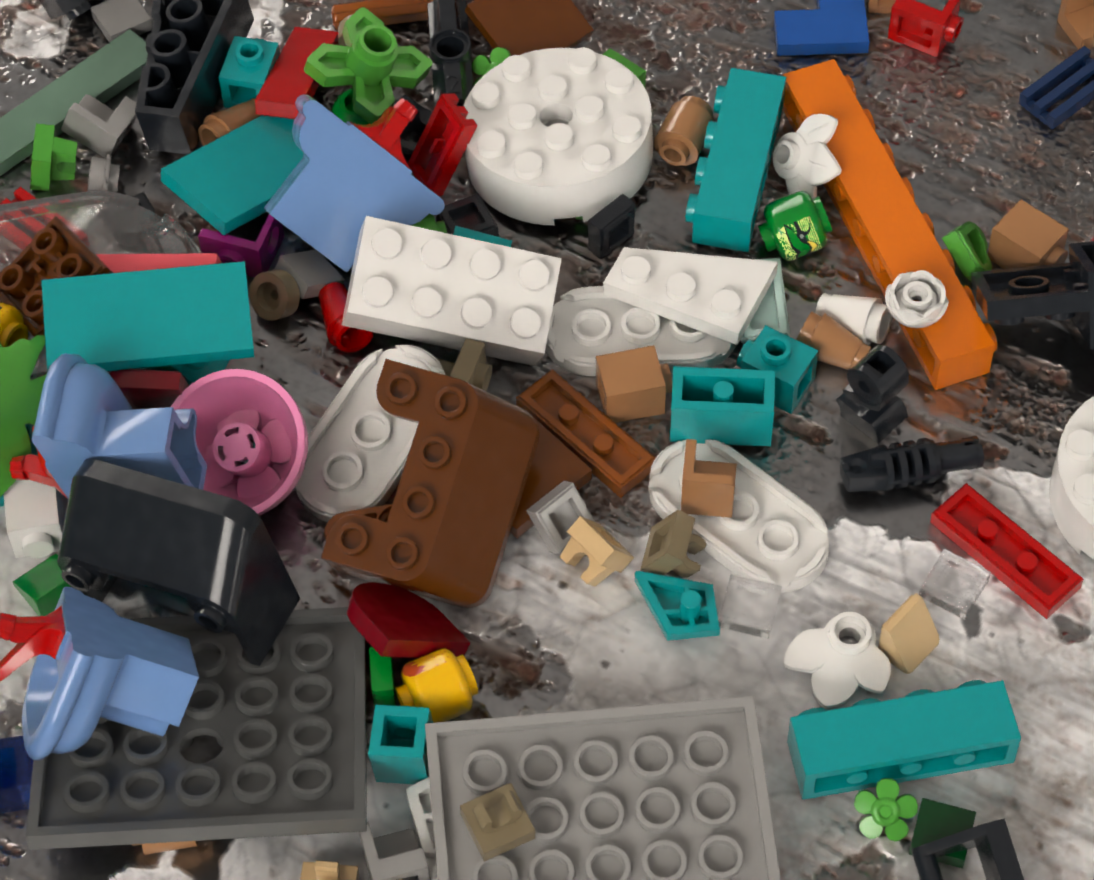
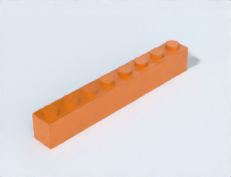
[783,59,997,390]

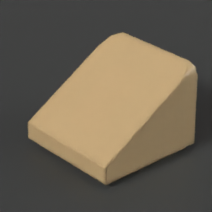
[878,593,940,674]

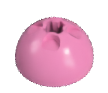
[171,369,308,516]

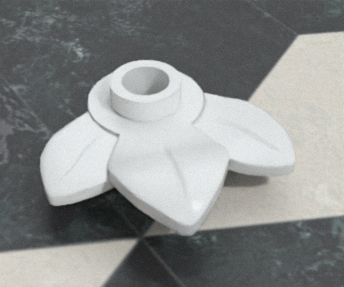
[773,114,842,198]
[783,612,891,709]

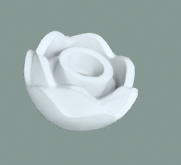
[885,270,949,328]

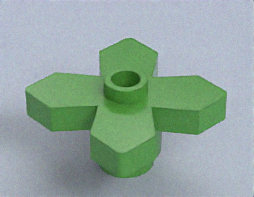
[304,7,433,124]

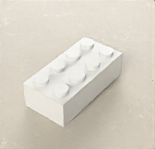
[341,216,562,366]

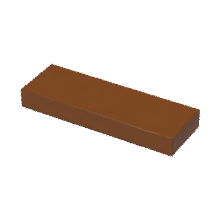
[516,369,657,498]

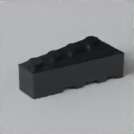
[135,0,254,155]

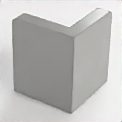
[61,95,137,158]
[359,822,430,880]

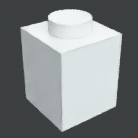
[4,480,64,558]

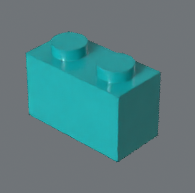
[670,366,775,447]

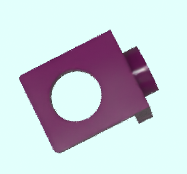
[198,214,284,278]

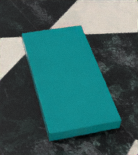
[160,115,303,235]
[41,261,254,371]

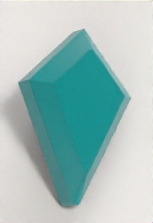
[634,571,720,641]

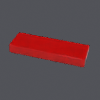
[255,27,339,119]
[930,483,1084,619]

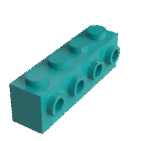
[685,68,786,253]
[787,680,1021,800]

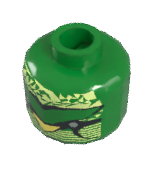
[758,191,833,261]

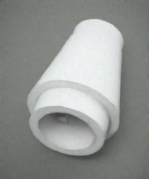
[815,293,892,345]

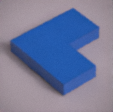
[774,0,870,56]

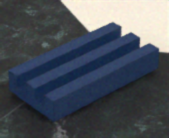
[1018,46,1094,130]

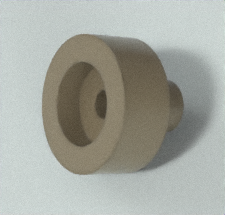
[249,269,300,321]

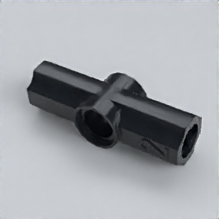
[427,0,474,107]

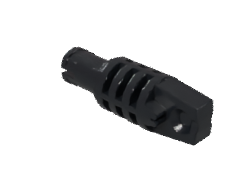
[840,435,984,492]

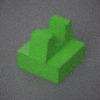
[30,123,78,192]

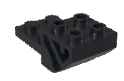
[971,241,1094,349]

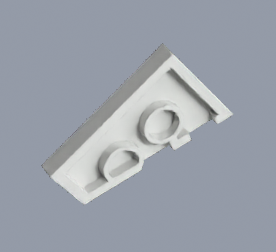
[603,247,778,345]

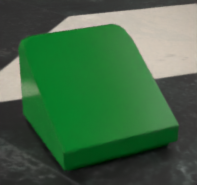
[12,553,71,616]

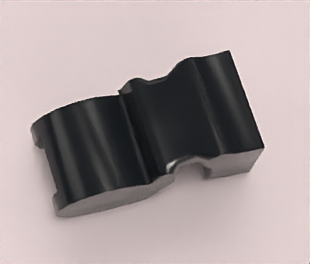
[836,345,909,444]

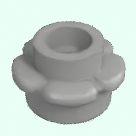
[87,154,120,200]

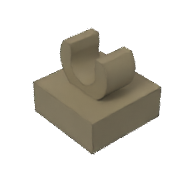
[640,509,707,578]
[460,783,536,862]

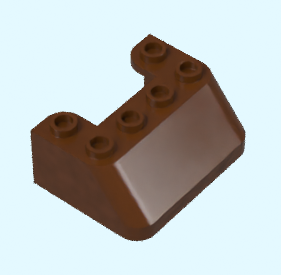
[321,359,540,608]

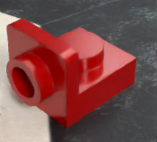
[888,0,964,58]

